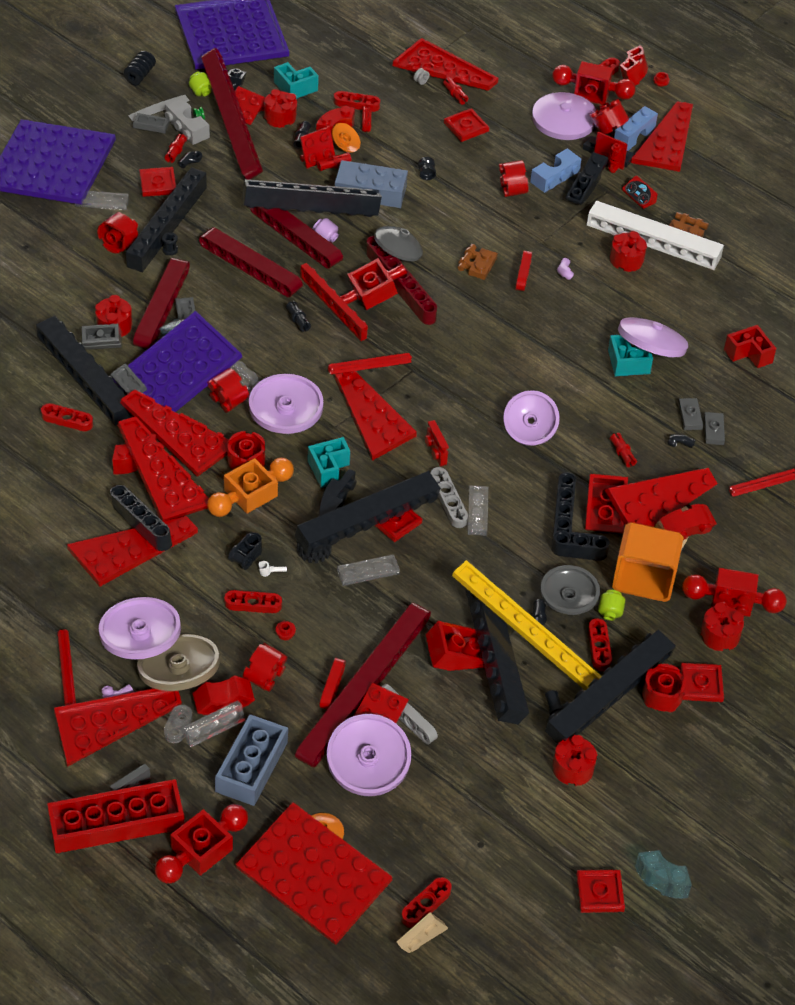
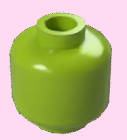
[189,72,212,96]
[598,590,625,621]

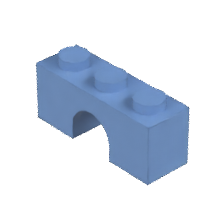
[614,106,658,150]
[530,148,581,193]

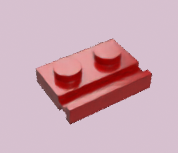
[425,420,449,466]

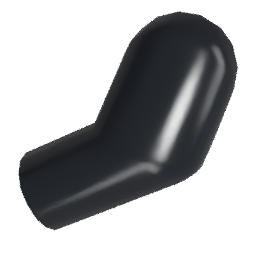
[178,151,202,168]
[667,434,696,448]

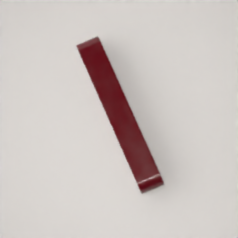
[250,206,343,269]
[199,227,303,297]
[366,236,437,325]
[133,258,190,349]

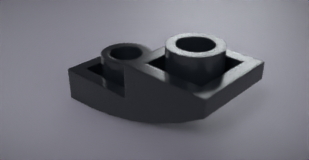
[228,69,246,91]

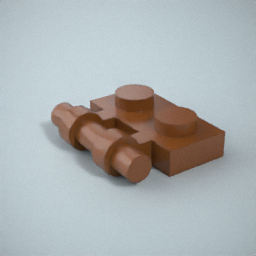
[669,212,709,237]
[458,244,498,280]

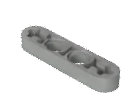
[431,467,468,528]
[381,684,438,744]

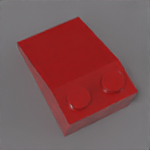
[585,474,628,533]
[426,621,485,671]

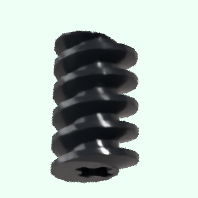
[124,51,156,86]

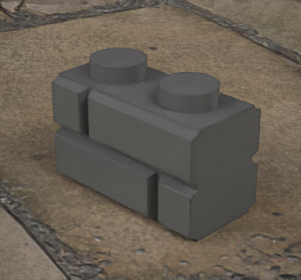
[82,324,122,350]

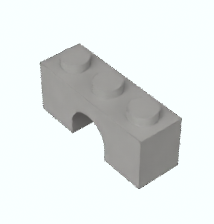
[165,98,210,145]

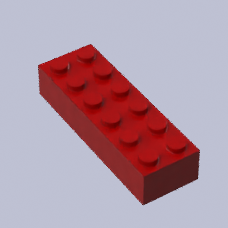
[47,779,184,854]

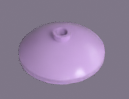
[504,391,559,446]

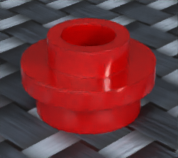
[653,72,670,87]
[276,621,296,640]

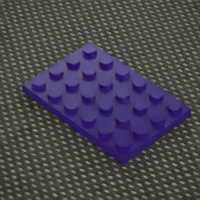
[113,311,242,412]

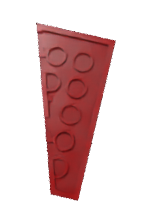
[393,38,499,91]
[631,101,693,172]
[335,371,417,461]
[120,390,229,477]
[118,417,209,521]
[605,468,718,527]
[67,516,198,587]
[54,688,182,767]

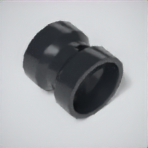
[418,157,436,180]

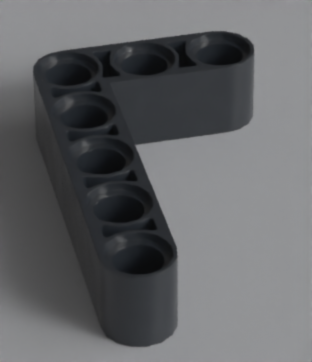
[552,472,610,561]

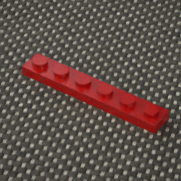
[300,263,368,341]

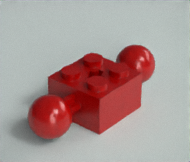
[552,61,636,105]
[683,568,787,617]
[155,804,248,884]

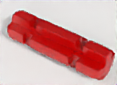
[362,106,372,132]

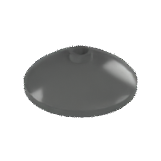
[374,226,423,261]
[540,565,600,615]

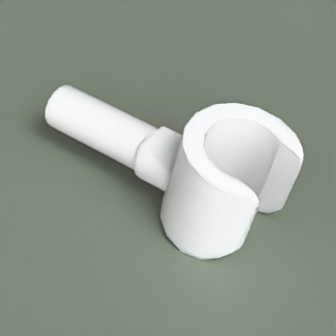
[259,561,287,577]

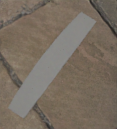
[128,95,190,121]

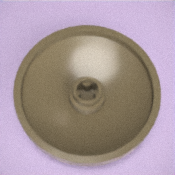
[137,634,220,691]

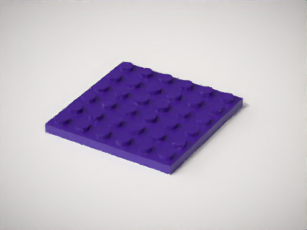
[175,0,289,69]
[0,119,116,205]

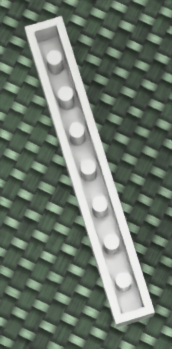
[587,201,724,270]

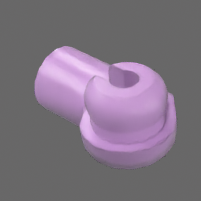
[557,258,574,280]
[102,685,134,698]

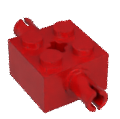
[339,258,407,310]

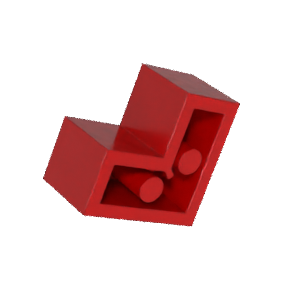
[724,325,777,368]

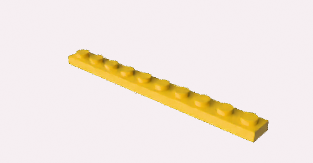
[452,560,602,690]

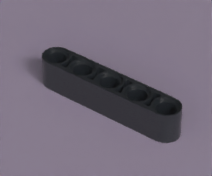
[110,485,172,551]

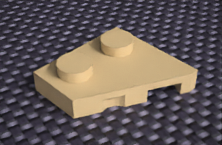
[397,912,448,953]

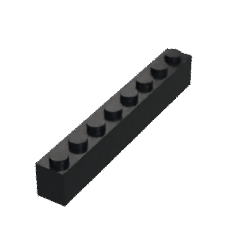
[126,168,207,273]
[242,179,382,217]
[36,316,134,426]
[295,471,441,554]
[466,583,529,725]
[545,629,676,744]

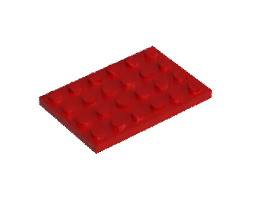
[236,802,393,945]

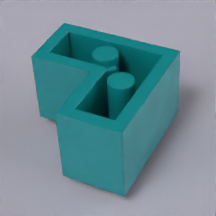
[274,62,319,99]
[608,335,653,376]
[308,437,350,488]

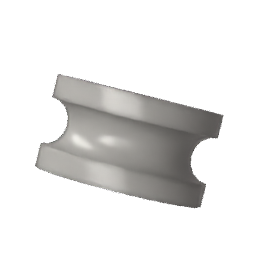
[414,68,429,85]

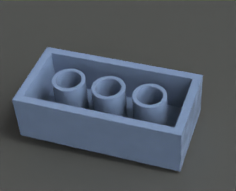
[335,160,408,208]
[215,715,288,806]

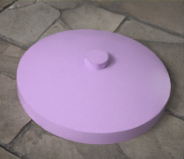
[532,92,596,140]
[618,317,688,357]
[249,374,323,434]
[99,597,181,659]
[327,714,411,796]

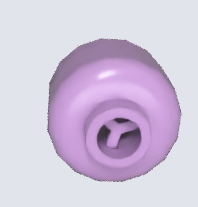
[313,218,339,243]

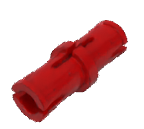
[443,77,469,105]
[165,134,187,163]
[317,152,352,171]
[610,433,637,467]

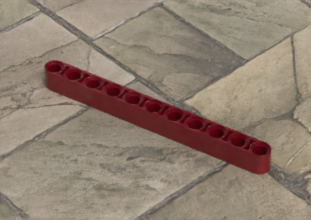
[201,47,263,180]
[295,602,431,768]

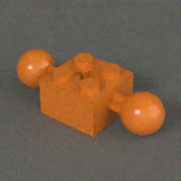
[207,458,294,517]

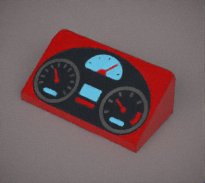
[622,175,658,209]

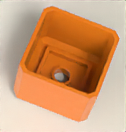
[612,522,684,602]

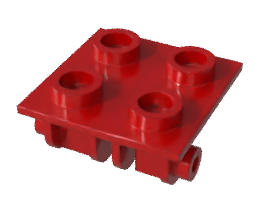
[235,86,265,126]
[300,127,335,168]
[594,132,628,173]
[354,683,409,723]

